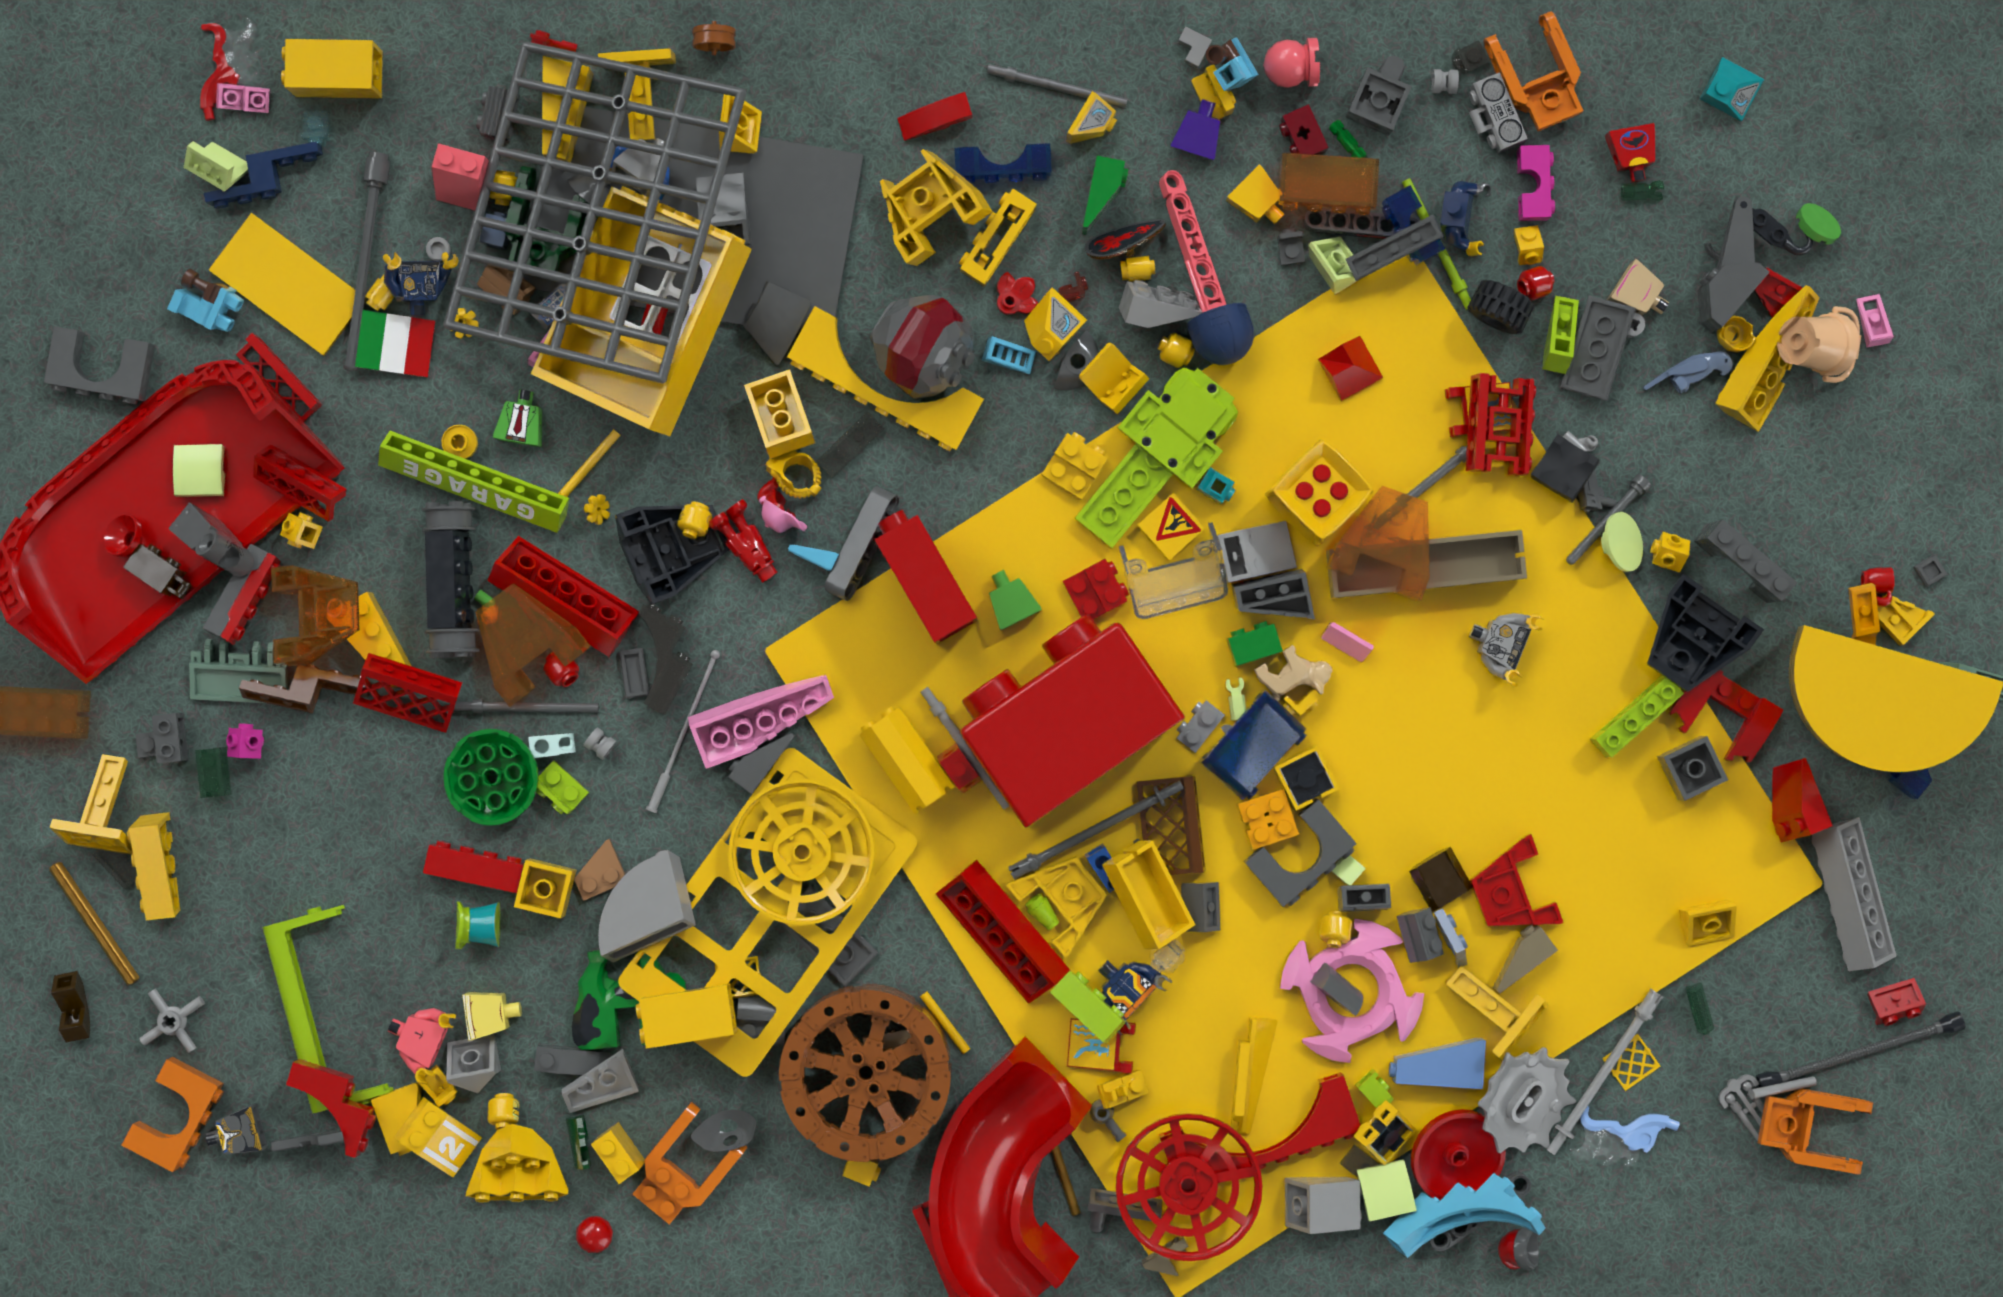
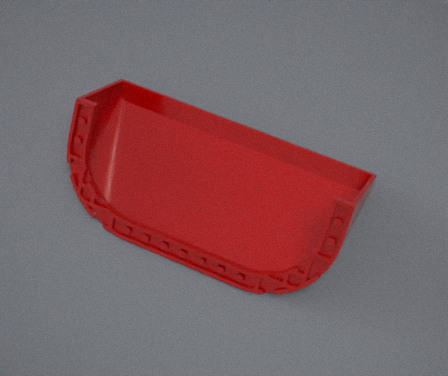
[0,360,345,684]

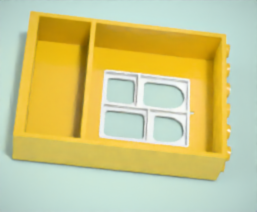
[531,186,752,436]

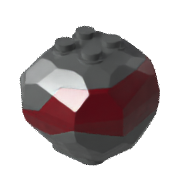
[870,295,975,399]

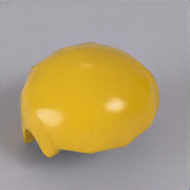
[1717,315,1756,352]

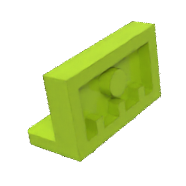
[536,760,590,814]

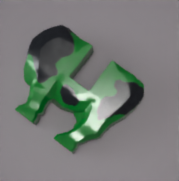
[572,950,686,1050]

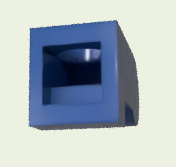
[1084,843,1114,893]

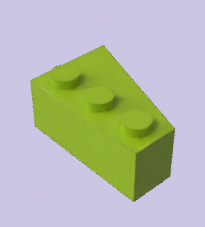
[1050,971,1126,1044]

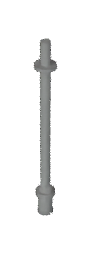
[1547,988,1664,1155]

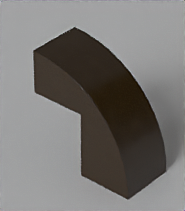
[51,971,90,1043]

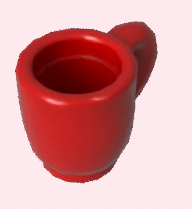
[1861,567,1895,607]

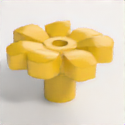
[450,308,479,338]
[584,494,610,525]

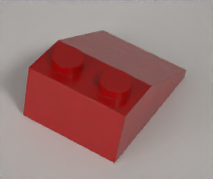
[1772,758,1833,843]

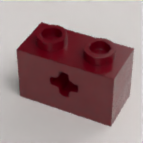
[1279,104,1329,163]

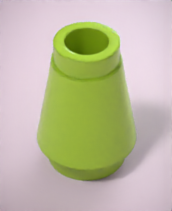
[1025,894,1059,930]

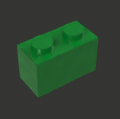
[1226,621,1283,666]

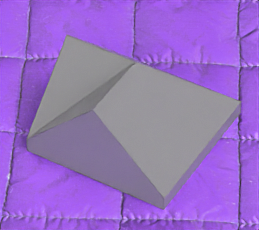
[446,1034,501,1093]

